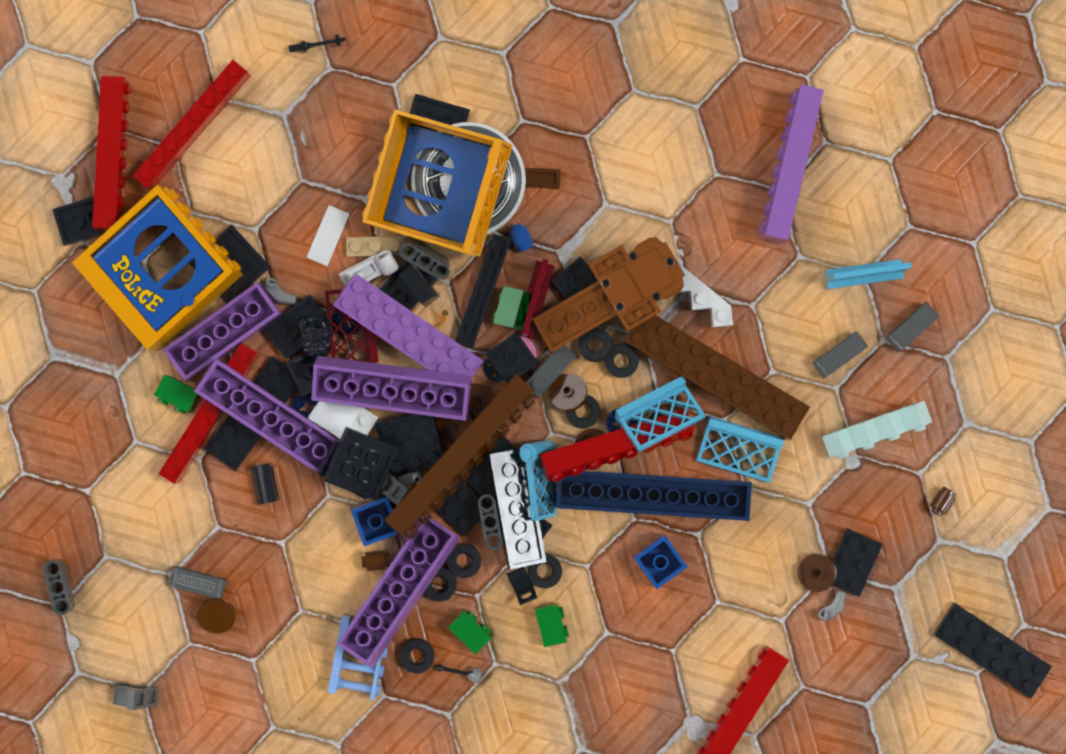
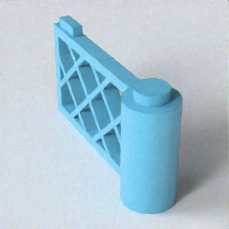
[520,440,557,521]

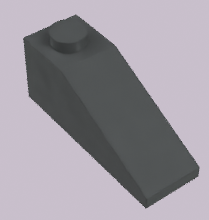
[526,345,577,398]

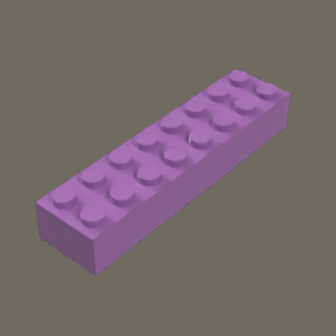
[759,84,824,244]
[332,273,483,377]
[311,356,472,421]
[194,357,340,472]
[337,518,460,668]

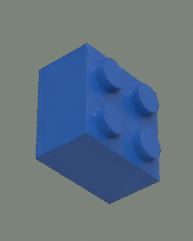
[350,495,398,547]
[633,534,688,590]

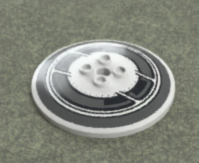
[411,122,526,234]

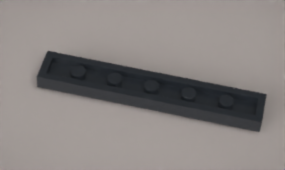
[455,233,512,348]

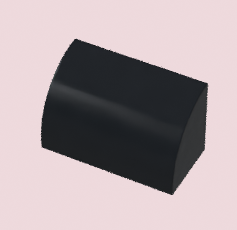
[399,266,440,308]
[249,463,280,505]

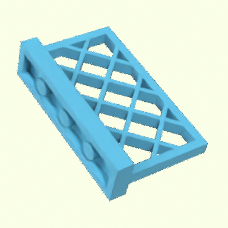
[825,259,912,290]
[615,376,706,452]
[696,415,784,483]

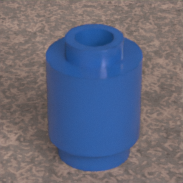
[508,223,534,253]

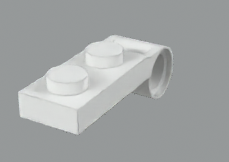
[339,250,399,285]

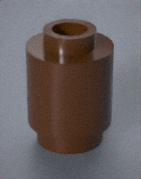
[929,487,956,517]
[362,550,390,571]

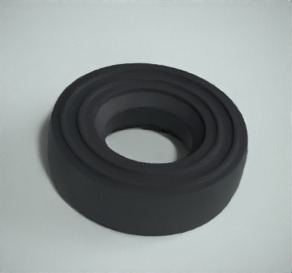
[578,327,613,362]
[604,343,639,378]
[566,395,601,428]
[447,543,482,578]
[528,554,562,589]
[424,567,457,602]
[400,638,435,674]

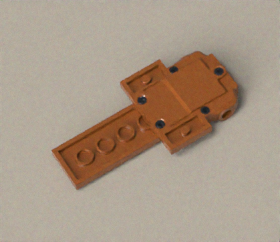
[532,237,685,353]

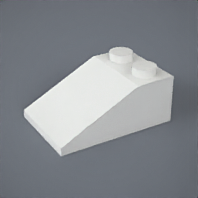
[308,401,378,439]

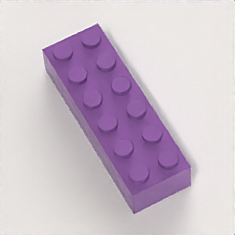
[163,282,282,382]

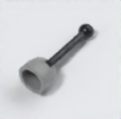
[436,664,482,684]

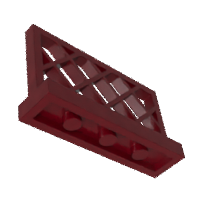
[516,259,555,339]
[325,289,379,364]

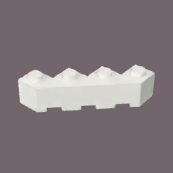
[679,265,733,328]

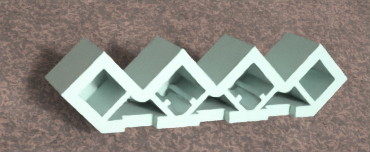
[822,401,932,459]

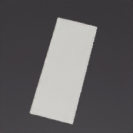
[306,205,349,266]

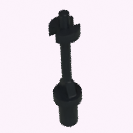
[288,34,346,53]

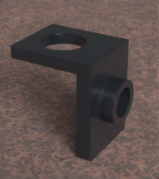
[507,567,538,606]

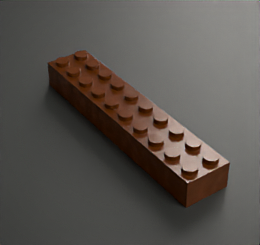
[623,315,810,440]
[385,375,535,541]

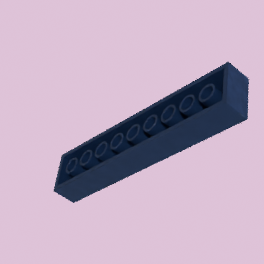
[556,471,752,521]

